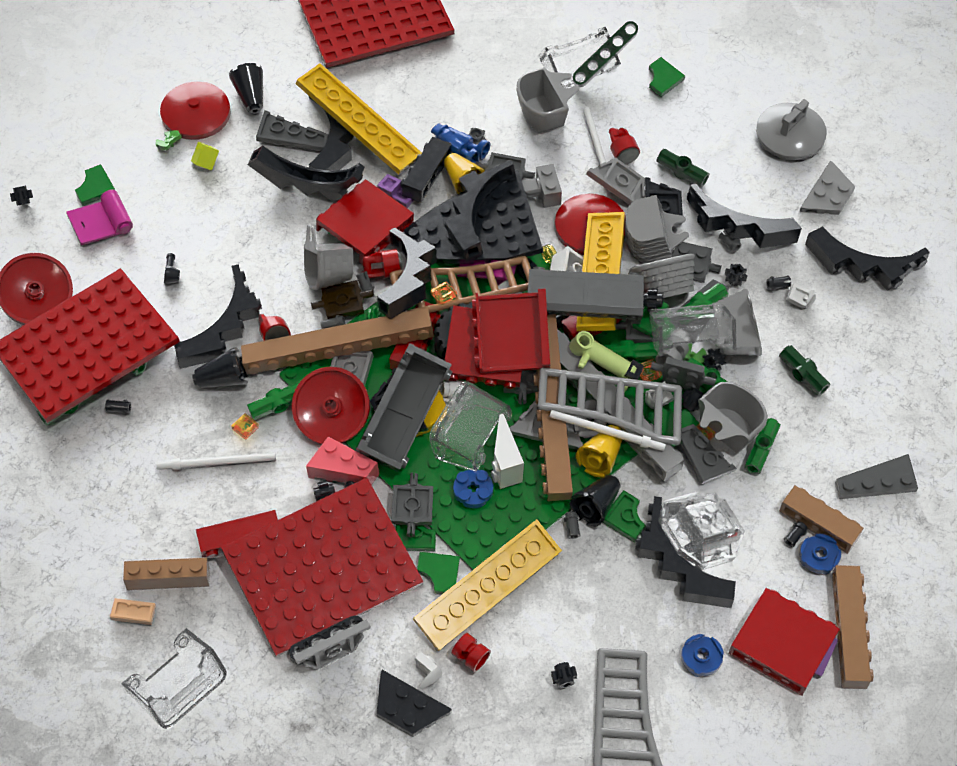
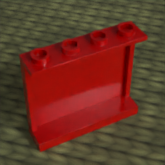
[316,179,414,264]
[472,289,550,373]
[445,305,522,389]
[728,588,840,696]

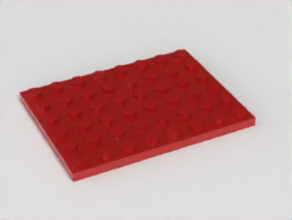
[298,0,455,68]
[0,268,180,423]
[221,478,424,657]

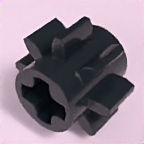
[9,185,33,206]
[725,264,748,286]
[643,288,663,312]
[702,348,727,371]
[682,388,704,412]
[313,480,335,501]
[551,662,577,688]

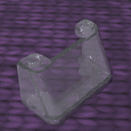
[538,26,621,88]
[429,381,512,471]
[121,628,227,729]

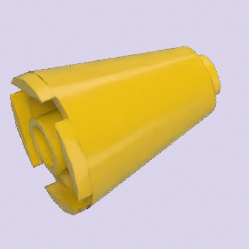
[444,153,485,194]
[576,425,623,478]

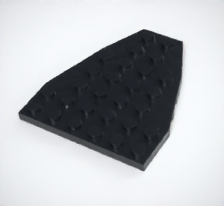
[404,170,544,264]

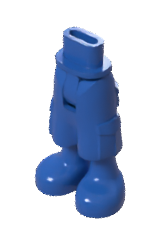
[431,123,491,164]

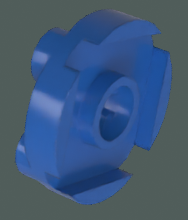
[453,469,493,508]
[799,534,841,575]
[681,634,724,677]

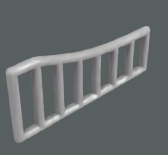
[538,368,682,445]
[593,648,663,766]

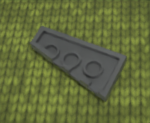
[256,110,329,151]
[835,454,918,499]

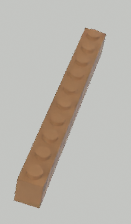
[241,308,434,375]
[533,314,573,501]

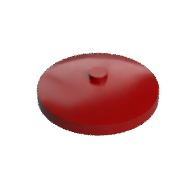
[160,82,231,140]
[555,193,626,255]
[0,253,73,325]
[292,367,370,444]

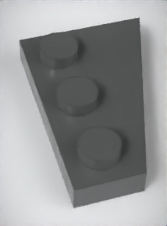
[680,424,737,484]

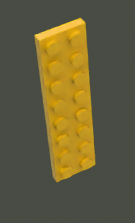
[295,63,422,175]
[576,212,625,331]
[412,519,562,651]

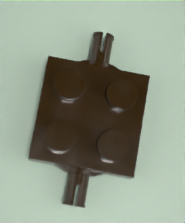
[311,280,374,319]

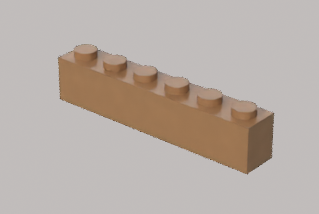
[832,565,874,689]

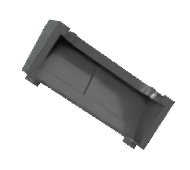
[528,267,644,324]
[356,343,453,472]

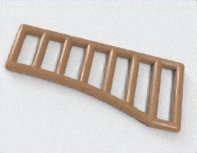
[390,256,531,313]

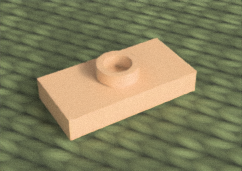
[110,598,156,625]

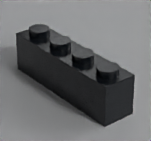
[400,137,452,203]

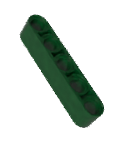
[573,21,638,87]

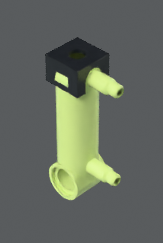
[569,331,644,393]

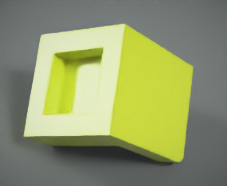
[191,142,219,170]

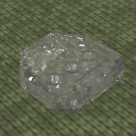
[658,492,745,570]

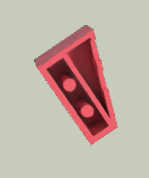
[306,437,379,485]

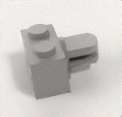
[522,164,562,208]

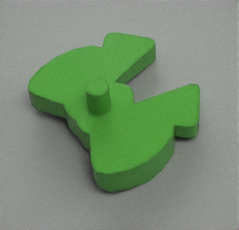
[155,130,182,150]
[683,343,707,364]

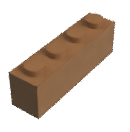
[779,485,864,554]
[123,558,210,590]

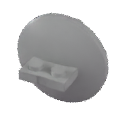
[756,99,827,160]

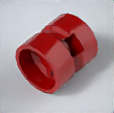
[451,633,491,672]

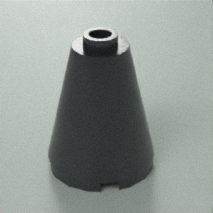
[229,63,263,114]
[192,347,248,388]
[570,475,621,527]

